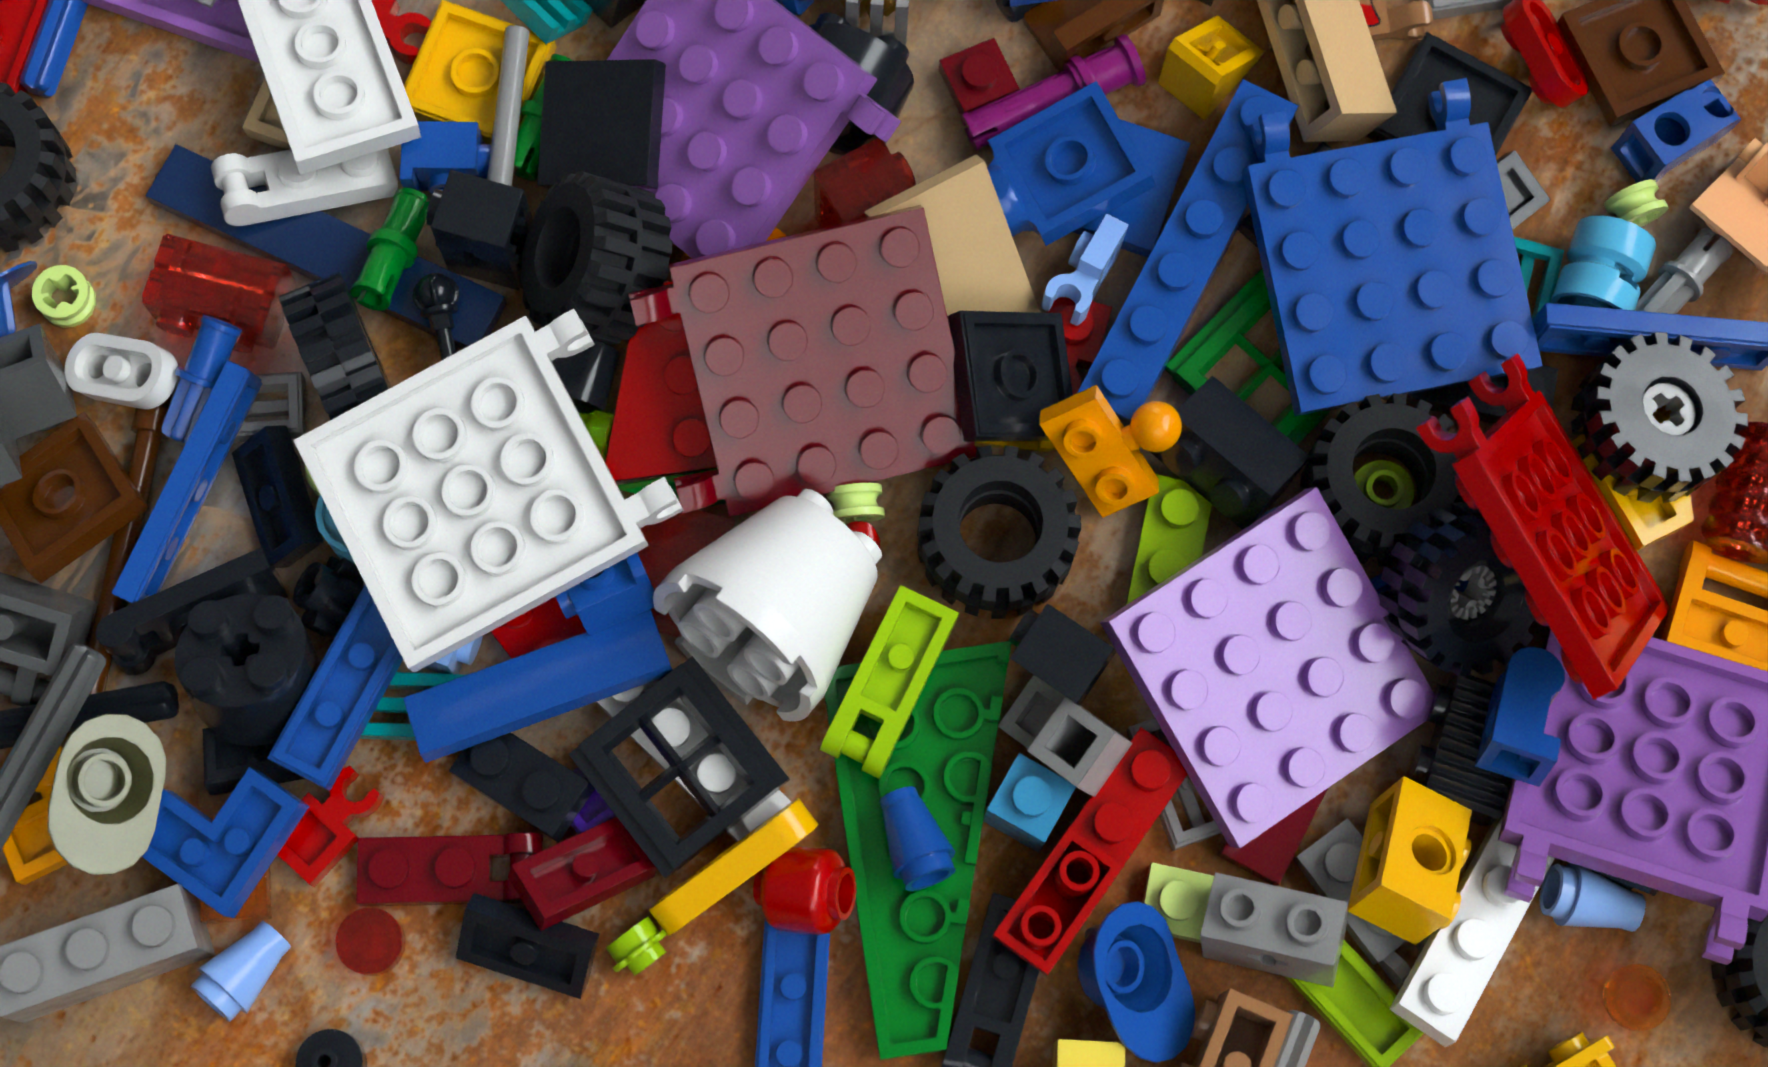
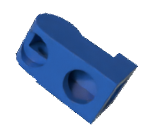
[1611,80,1742,183]
[1475,647,1565,787]

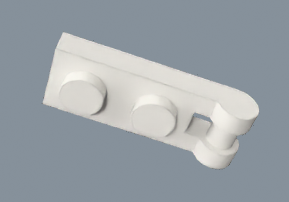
[211,148,398,226]

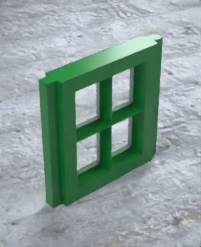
[1165,268,1332,446]

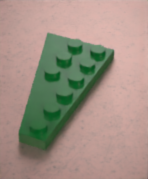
[824,641,1012,1061]

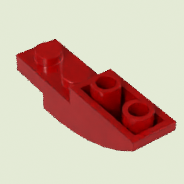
[992,727,1188,976]

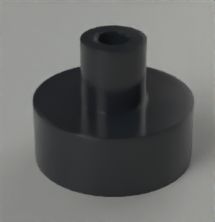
[295,1029,367,1067]

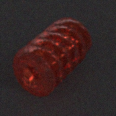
[1701,421,1768,565]

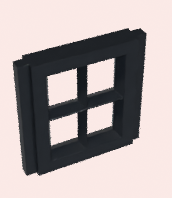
[569,656,790,879]

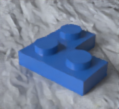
[142,767,310,918]

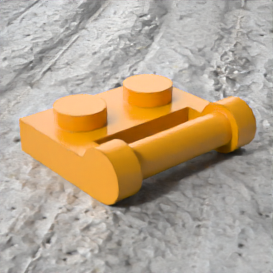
[1661,540,1768,671]

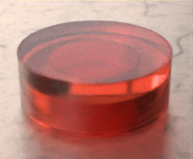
[336,908,406,976]

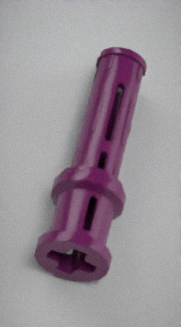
[960,34,1146,151]

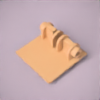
[1689,138,1768,275]

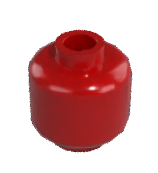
[753,845,857,935]

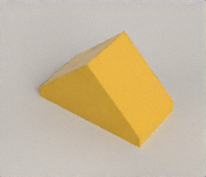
[1158,15,1264,120]

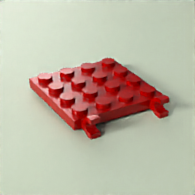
[1416,353,1671,700]

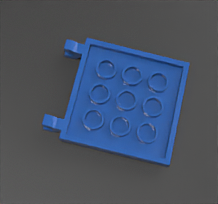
[1242,78,1543,416]

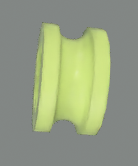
[1604,179,1669,227]
[32,265,96,328]
[826,483,885,525]

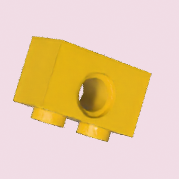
[1348,776,1472,945]

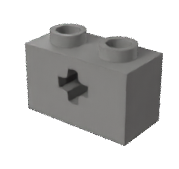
[1200,872,1348,987]

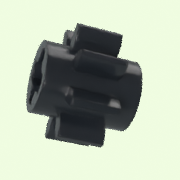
[293,556,364,638]

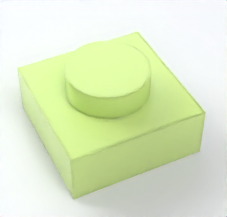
[1142,862,1214,943]

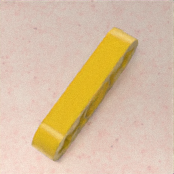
[648,798,819,936]

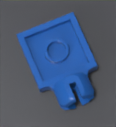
[987,81,1156,246]

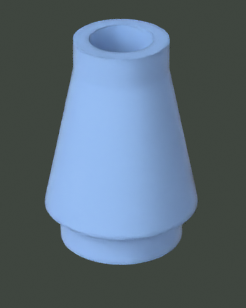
[1540,863,1646,932]
[191,920,291,1022]

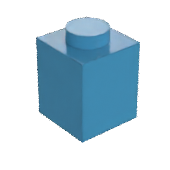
[983,753,1076,853]

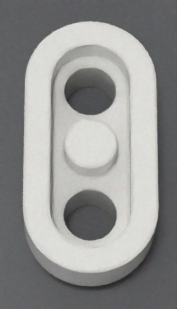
[64,333,178,409]

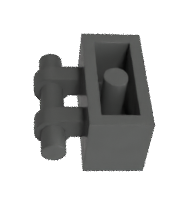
[0,572,97,707]

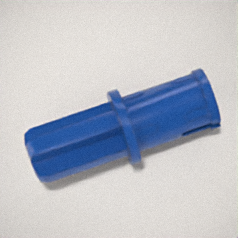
[161,315,242,444]

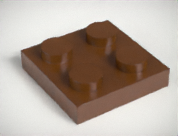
[1557,0,1725,127]
[0,412,149,584]

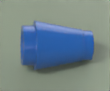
[879,786,956,891]

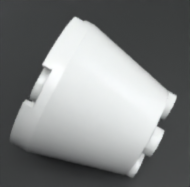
[653,489,882,721]

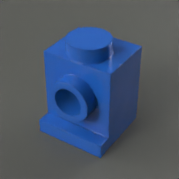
[399,121,491,194]
[555,552,654,636]

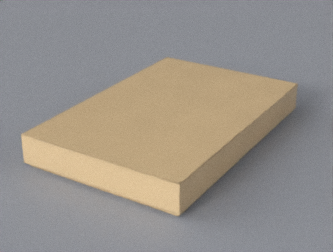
[864,155,1040,316]

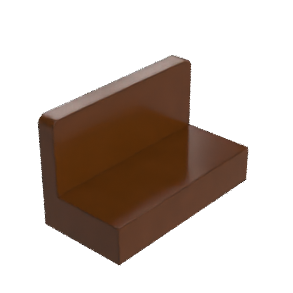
[1023,0,1164,72]

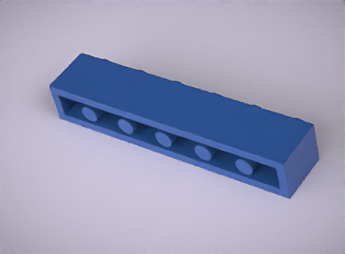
[1077,79,1298,427]

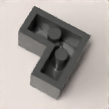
[0,323,77,488]

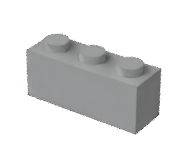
[0,884,215,1023]

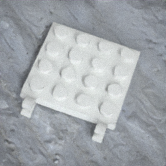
[293,308,684,673]

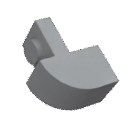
[998,675,1133,797]

